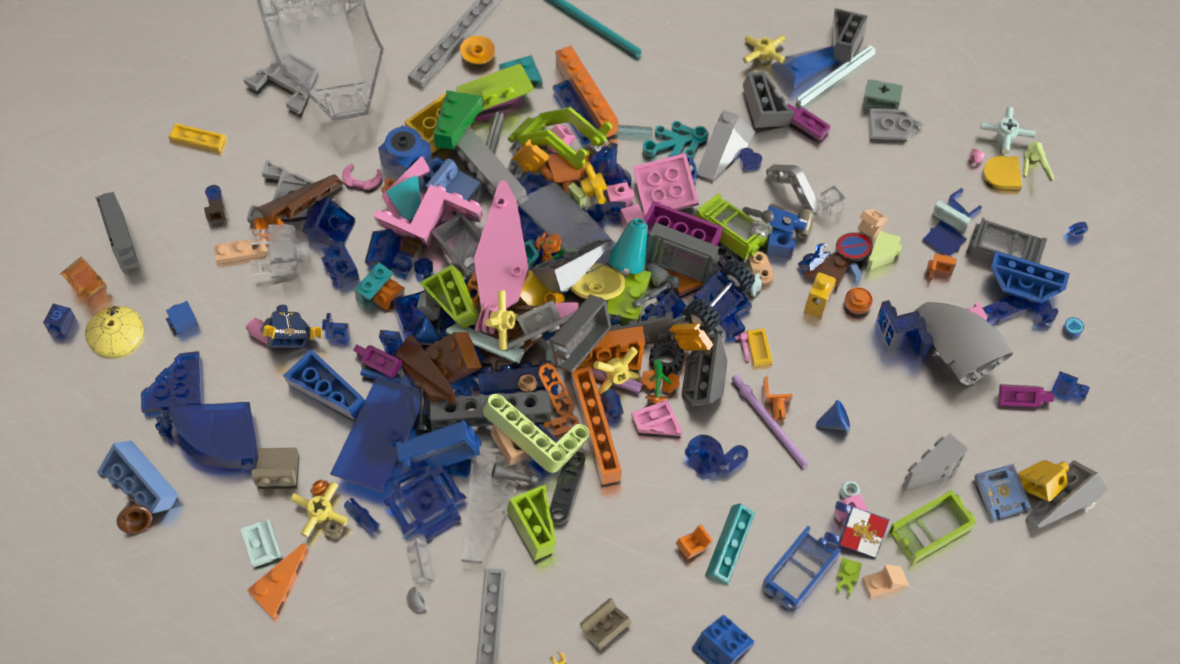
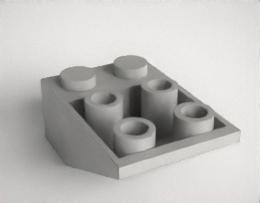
[903,433,968,490]

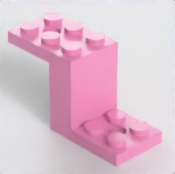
[373,185,483,248]

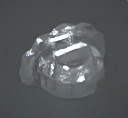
[749,220,773,239]

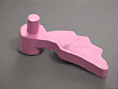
[735,332,749,363]

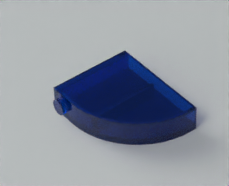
[167,402,259,469]

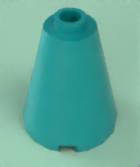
[608,218,648,274]

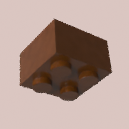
[426,332,482,384]

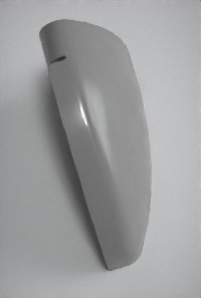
[914,302,1013,385]

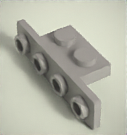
[507,300,576,349]

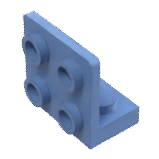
[426,158,481,201]

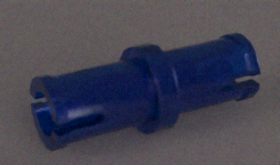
[344,498,380,534]

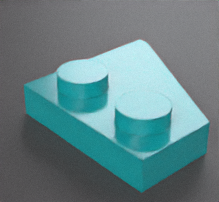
[499,55,543,85]

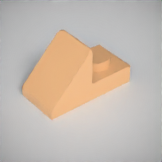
[858,209,888,237]
[862,565,909,598]

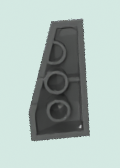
[531,239,612,293]

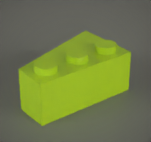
[507,484,556,561]

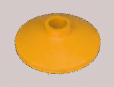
[460,35,495,64]

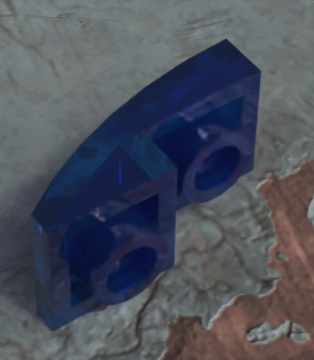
[588,201,626,222]

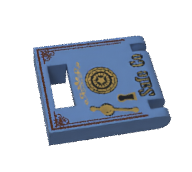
[974,464,1030,520]

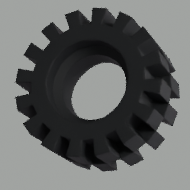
[649,339,684,375]

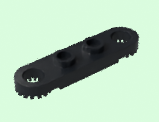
[549,451,585,525]

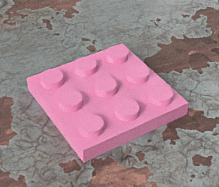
[632,153,699,214]

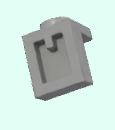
[417,291,441,322]

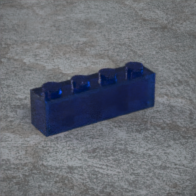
[477,360,559,395]

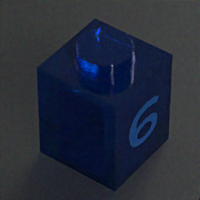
[43,303,76,337]

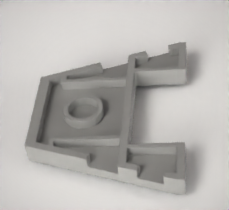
[243,52,318,115]
[247,160,314,223]

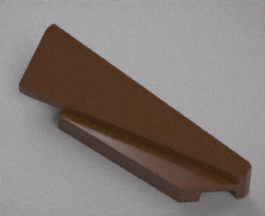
[257,174,344,224]
[394,334,455,405]

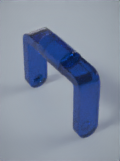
[948,188,983,218]

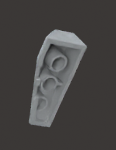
[697,110,755,182]
[1026,460,1108,528]

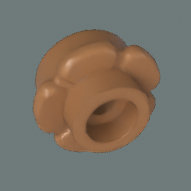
[518,374,537,392]

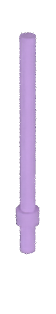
[731,374,809,468]

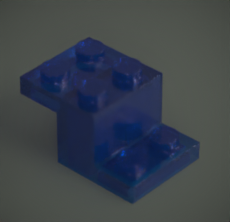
[876,300,933,363]

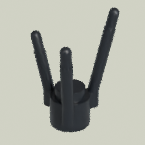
[409,388,432,432]

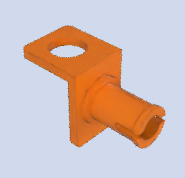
[762,376,793,420]

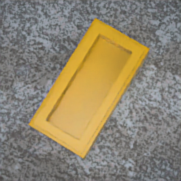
[746,328,773,367]

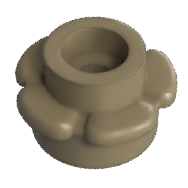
[323,520,343,538]

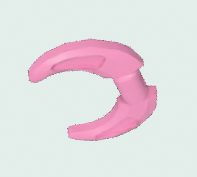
[342,164,382,190]

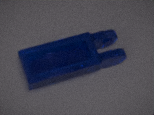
[982,295,1032,324]

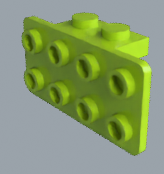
[456,64,533,110]

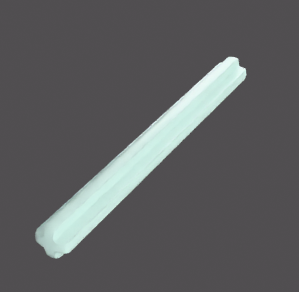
[796,46,875,106]

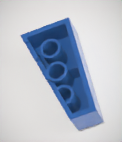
[283,349,369,420]

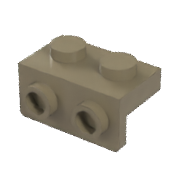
[580,598,632,649]

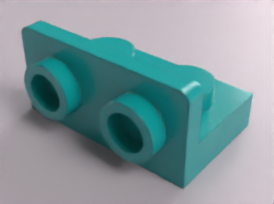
[354,262,393,303]

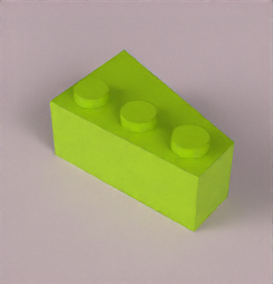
[419,265,479,329]
[607,270,651,326]

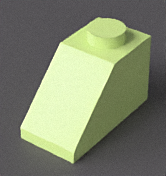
[866,231,902,271]

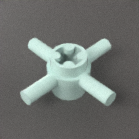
[980,107,1036,154]

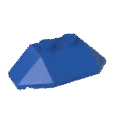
[991,251,1070,304]

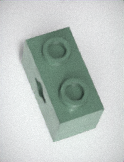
[862,79,903,109]

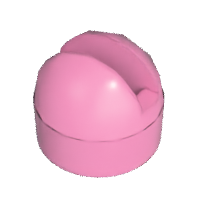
[969,149,985,164]

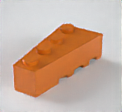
[568,326,645,370]

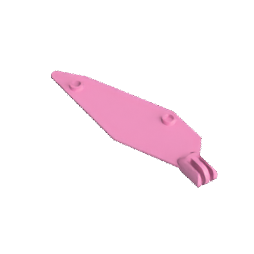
[474,181,529,334]

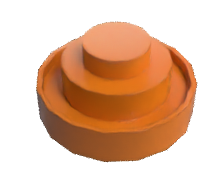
[844,287,873,314]

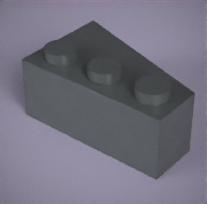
[832,8,868,63]
[742,71,795,128]

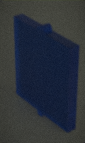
[922,220,967,256]

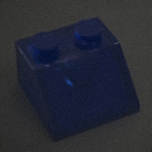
[301,197,355,249]

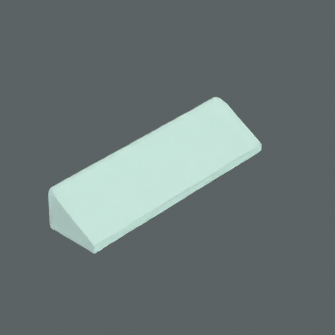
[446,323,524,364]

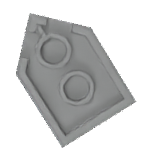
[869,108,924,140]

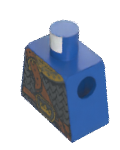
[763,203,808,232]

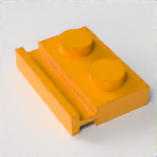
[511,140,550,176]
[669,323,713,351]

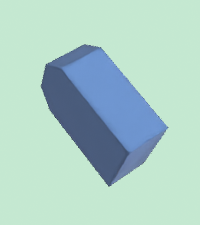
[848,263,862,283]

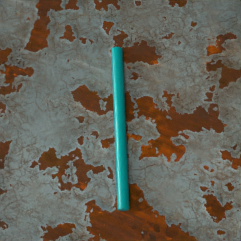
[550,0,642,57]

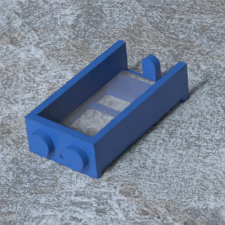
[396,420,482,477]
[762,526,841,611]

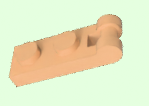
[214,235,268,264]

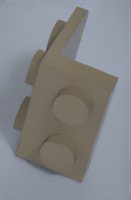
[252,447,298,487]

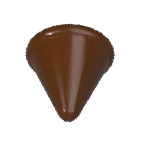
[116,501,152,534]

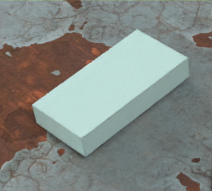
[932,200,971,233]

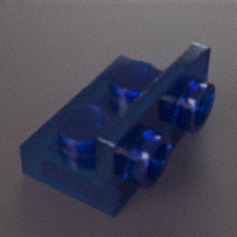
[364,229,401,270]
[641,289,686,320]

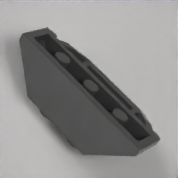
[682,333,727,406]

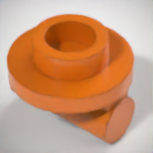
[310,479,330,498]

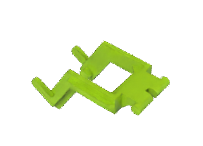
[508,107,612,170]

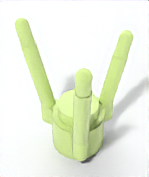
[1024,142,1054,180]

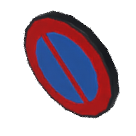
[836,233,873,261]

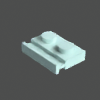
[241,519,282,568]

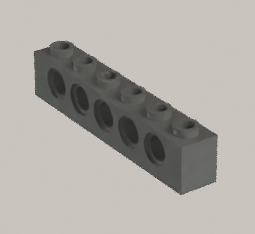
[430,390,551,429]

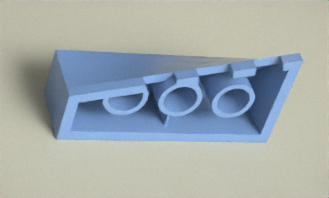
[97,440,179,513]

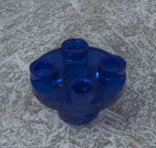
[685,434,724,475]

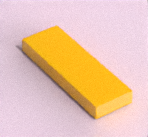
[168,123,226,152]

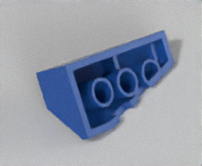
[772,45,841,89]

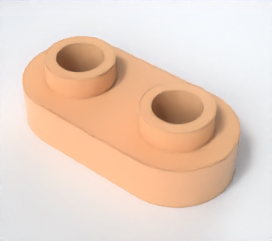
[749,252,774,287]

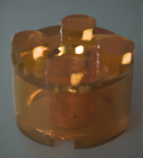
[60,257,107,302]

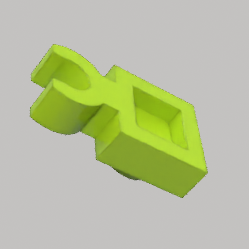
[836,557,862,596]

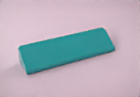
[705,503,755,584]

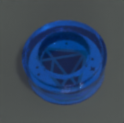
[1068,222,1089,236]

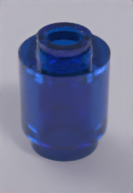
[601,390,624,421]

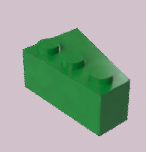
[434,90,483,150]

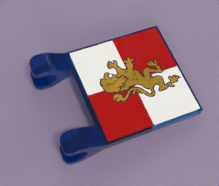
[824,501,890,558]

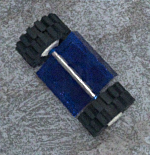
[683,259,755,334]

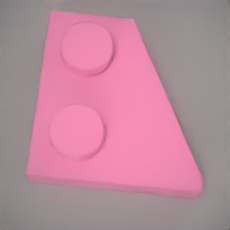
[631,400,682,436]

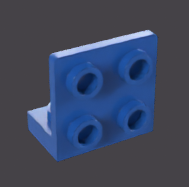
[692,615,755,664]

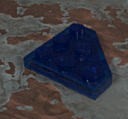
[141,351,202,413]

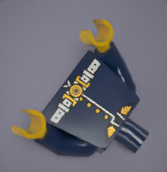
[260,304,322,348]

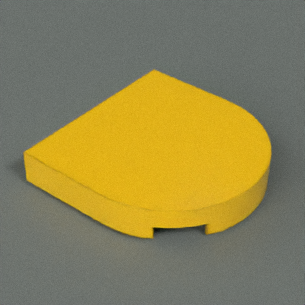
[983,156,1022,190]

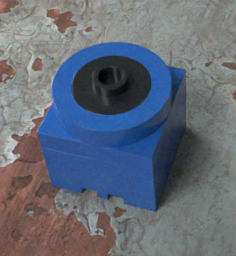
[378,125,432,178]

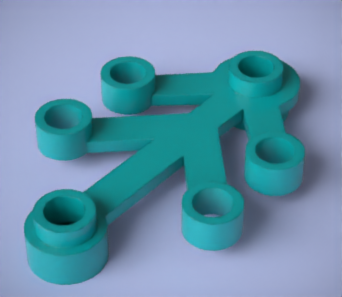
[642,121,709,160]

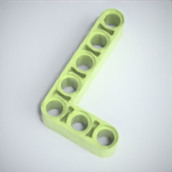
[483,394,590,473]

